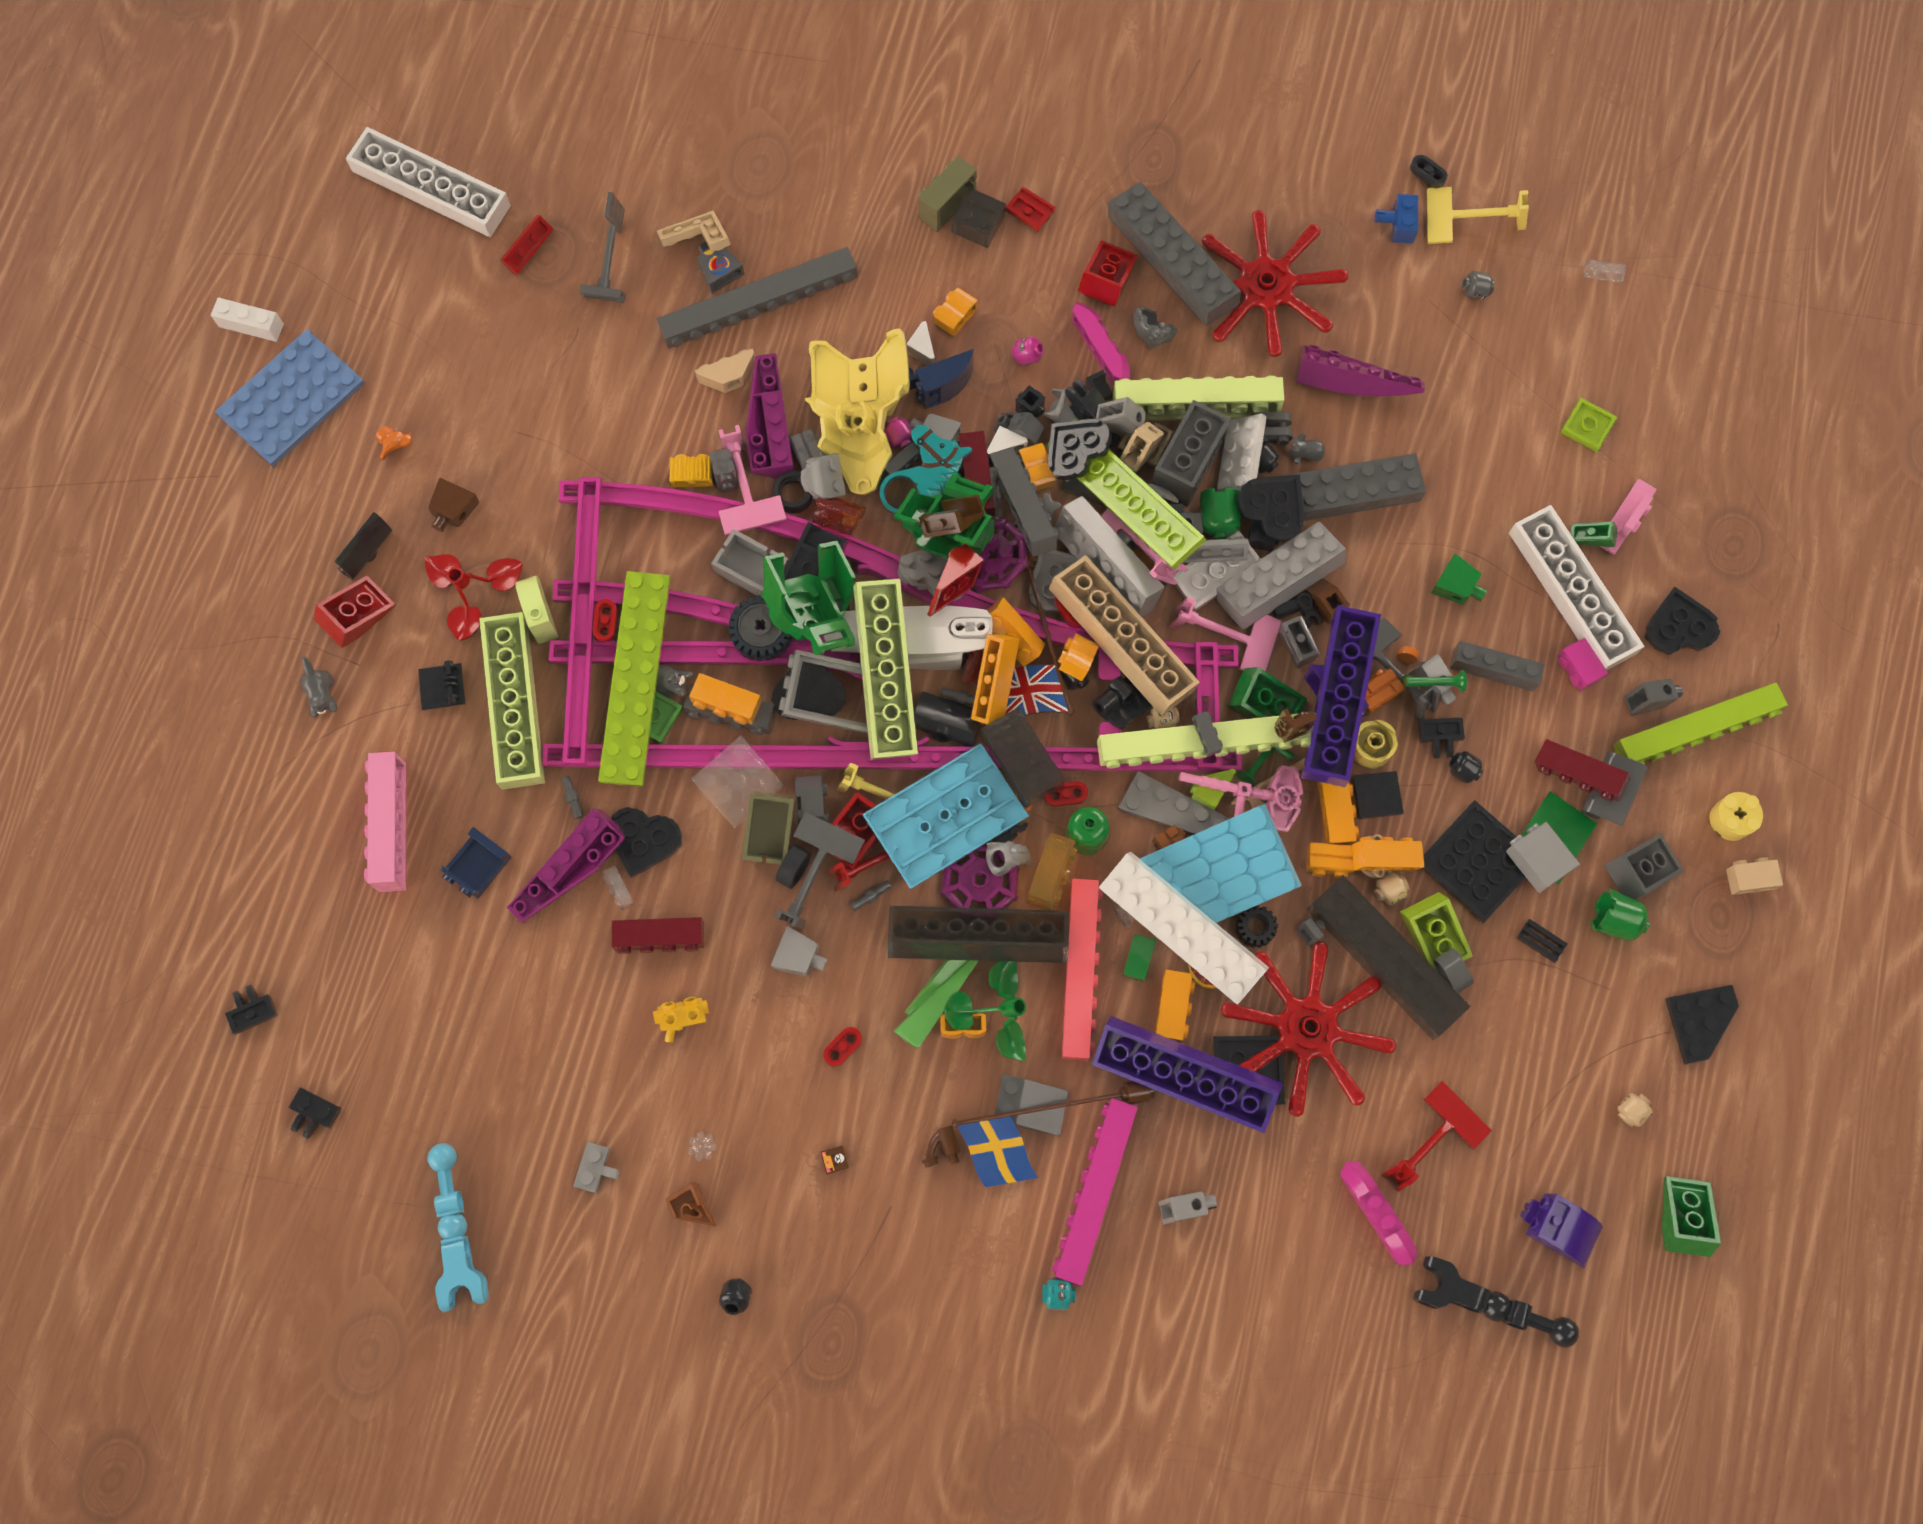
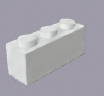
[210,298,284,342]

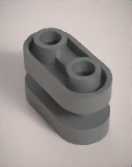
[1250,412,1293,445]

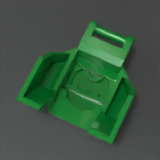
[894,473,995,559]
[761,541,855,655]

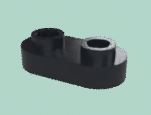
[1410,155,1448,188]

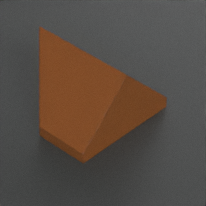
[666,1182,716,1227]

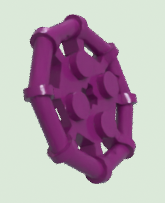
[974,518,1029,593]
[940,844,1020,920]

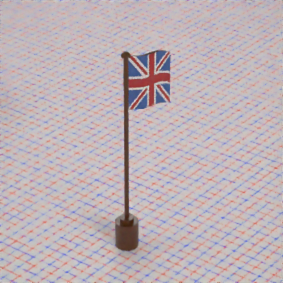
[1005,546,1074,716]

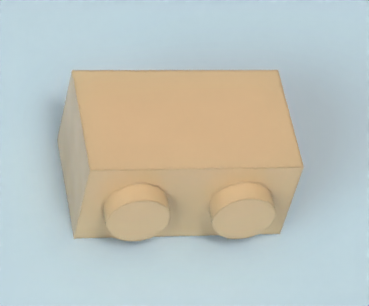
[1726,857,1783,895]

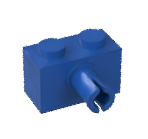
[1374,194,1418,244]

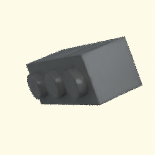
[884,442,921,476]
[1192,711,1223,757]

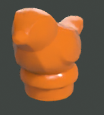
[375,426,413,460]

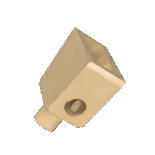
[1120,422,1164,472]

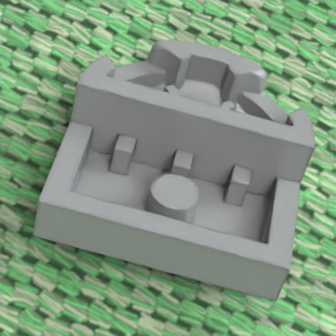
[801,453,846,500]

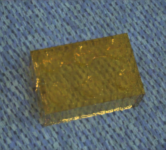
[1027,832,1077,912]

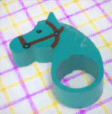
[880,425,972,514]

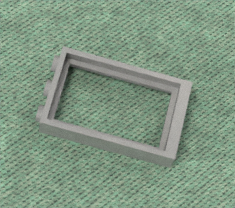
[779,650,868,734]

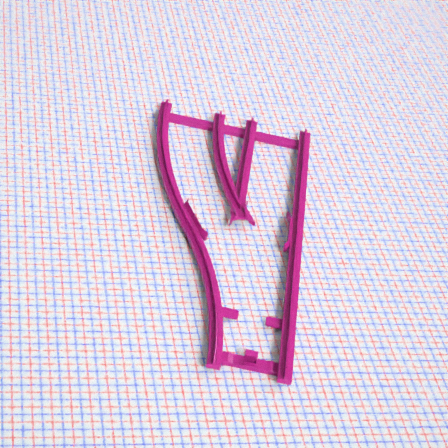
[542,477,1242,772]

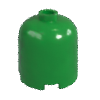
[1200,487,1241,540]
[1065,806,1110,856]
[1590,888,1650,941]

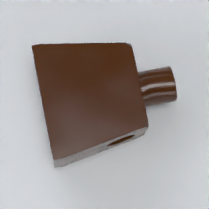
[428,478,480,532]

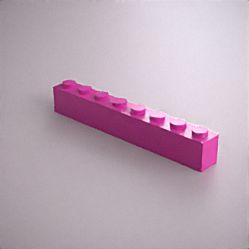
[1052,1098,1138,1286]

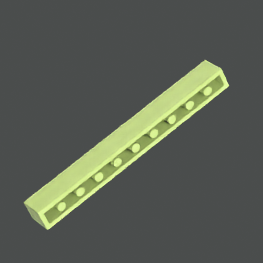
[1097,712,1311,768]

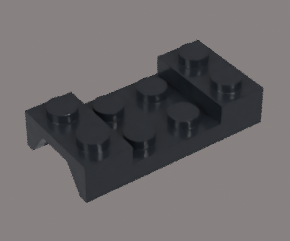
[784,522,848,580]

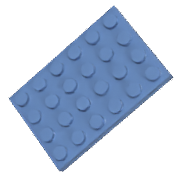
[215,329,365,467]

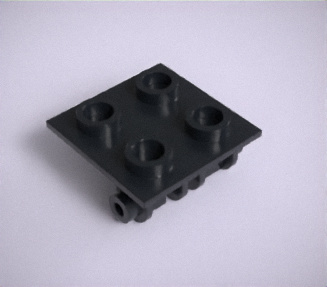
[418,660,465,710]

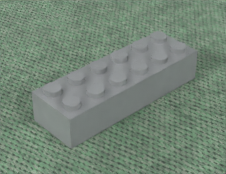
[1055,496,1165,617]
[1216,521,1346,630]

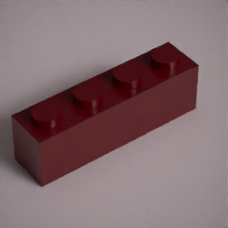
[956,431,995,516]
[1534,739,1631,802]
[612,917,704,954]

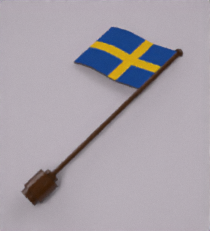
[952,1081,1155,1187]

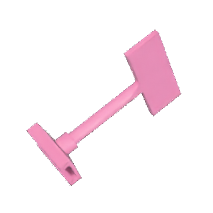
[718,425,787,536]
[1101,508,1188,585]
[1169,597,1282,672]

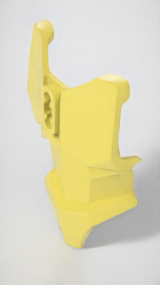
[805,329,910,496]

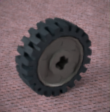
[729,595,793,661]

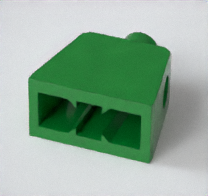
[1431,553,1487,604]

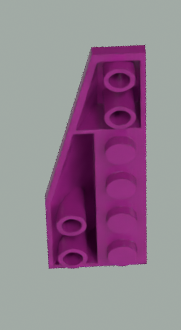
[1296,345,1425,396]
[746,353,794,479]
[507,808,626,923]

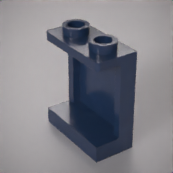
[440,827,512,899]

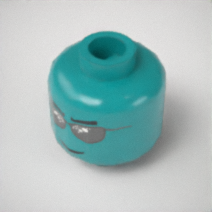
[1042,1278,1076,1310]

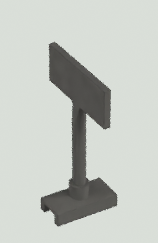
[580,192,625,303]
[1373,617,1441,720]
[775,812,865,929]

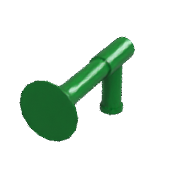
[1402,670,1467,692]
[1237,747,1296,787]

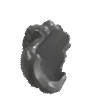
[1133,306,1178,349]

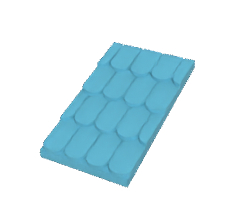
[862,743,1030,889]
[1140,804,1302,923]

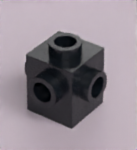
[1015,385,1045,418]

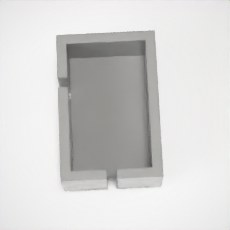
[711,529,789,597]

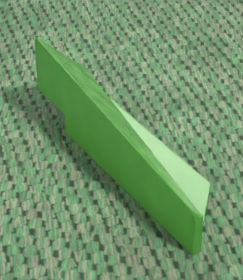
[894,956,979,1048]

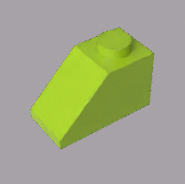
[1190,769,1236,811]

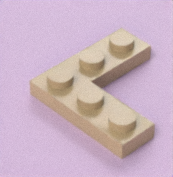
[657,211,730,252]

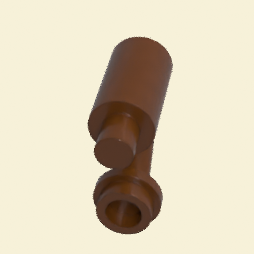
[922,1125,960,1168]

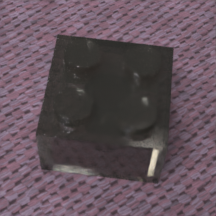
[952,187,1006,248]

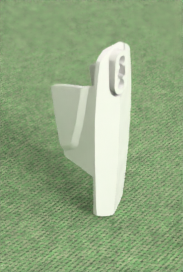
[824,606,993,670]

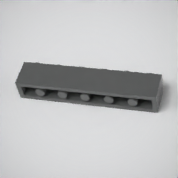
[989,447,1059,556]

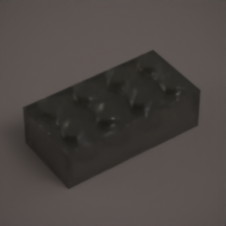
[981,707,1065,808]

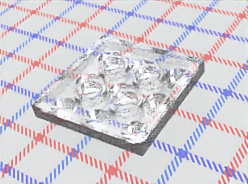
[691,735,785,828]

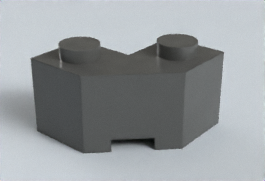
[795,775,830,825]

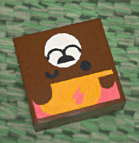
[821,1145,849,1175]

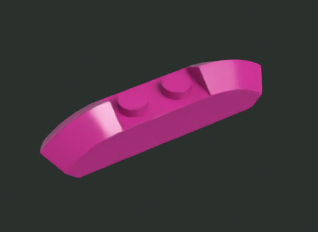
[1072,301,1130,386]
[1340,1161,1418,1265]

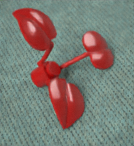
[425,554,523,641]

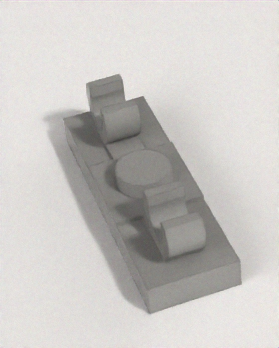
[1184,536,1249,563]

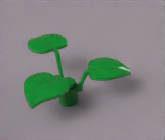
[944,958,1026,1061]

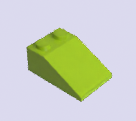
[1400,892,1473,976]

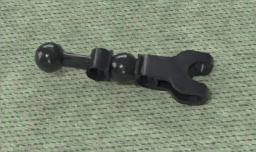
[1413,1256,1579,1348]

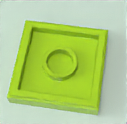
[1560,397,1617,453]

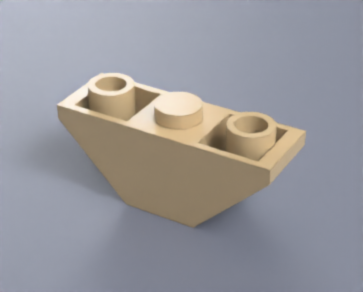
[695,348,755,393]

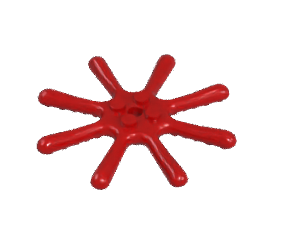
[1202,210,1349,357]
[1221,941,1396,1117]

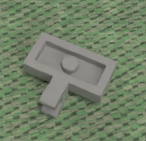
[573,1142,620,1193]

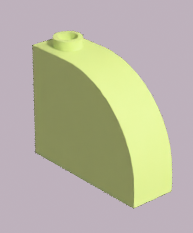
[515,575,559,644]

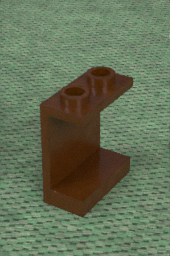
[919,495,985,538]

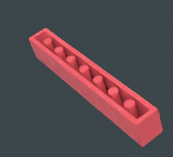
[1061,879,1102,1061]

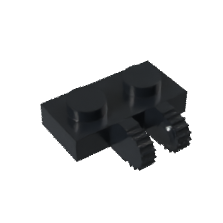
[1418,718,1465,758]
[225,985,278,1035]
[288,1087,342,1139]

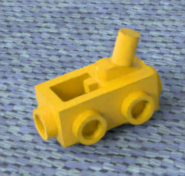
[653,997,709,1043]

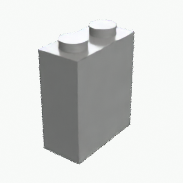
[1506,822,1580,894]

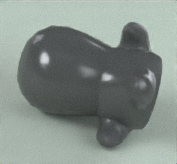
[1291,434,1325,464]

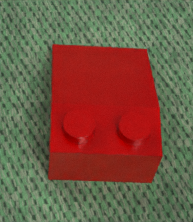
[1077,240,1138,307]
[927,544,984,617]
[313,575,396,648]
[830,792,879,870]

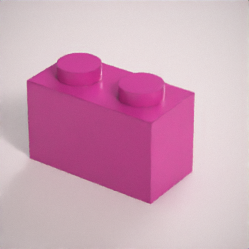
[1557,638,1608,692]

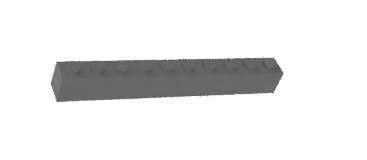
[657,247,858,348]

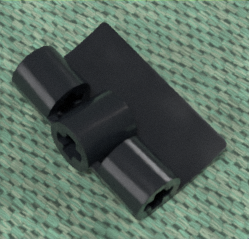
[335,512,392,580]
[1092,676,1152,729]
[914,691,980,747]

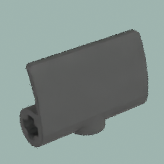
[1581,752,1648,826]

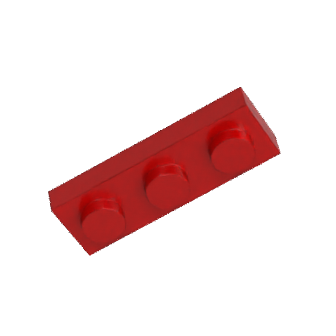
[500,215,554,275]

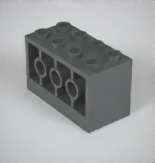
[1152,400,1231,507]

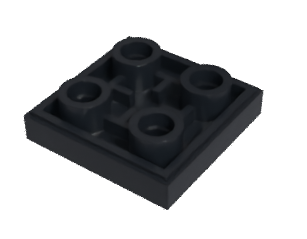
[1352,771,1404,819]

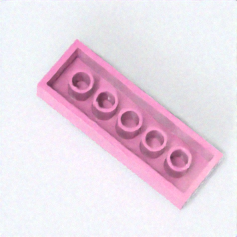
[364,752,406,892]

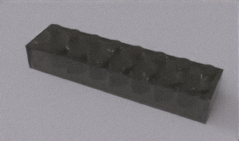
[1307,875,1471,1040]
[888,906,1069,963]

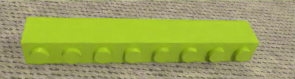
[1613,682,1788,765]

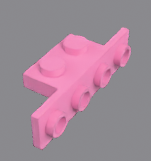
[1599,479,1657,555]

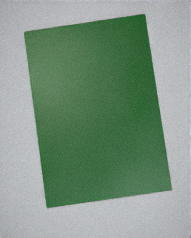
[1521,791,1598,885]

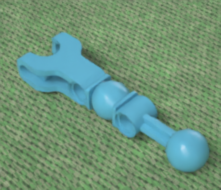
[427,1143,489,1312]

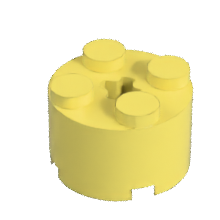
[1354,720,1398,769]
[1709,792,1763,841]

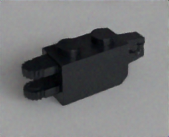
[1065,380,1121,448]

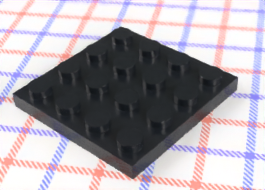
[1422,800,1526,923]

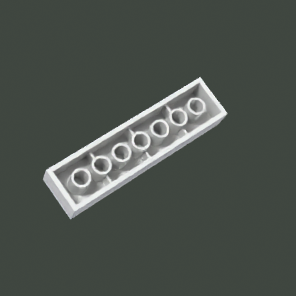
[346,127,511,238]
[1509,505,1645,671]
[1099,852,1269,1005]

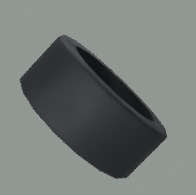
[773,471,813,514]
[776,844,812,889]

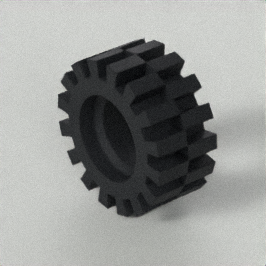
[1236,905,1278,948]

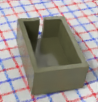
[918,156,977,232]
[742,791,796,864]

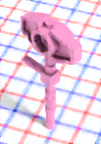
[1179,765,1303,833]

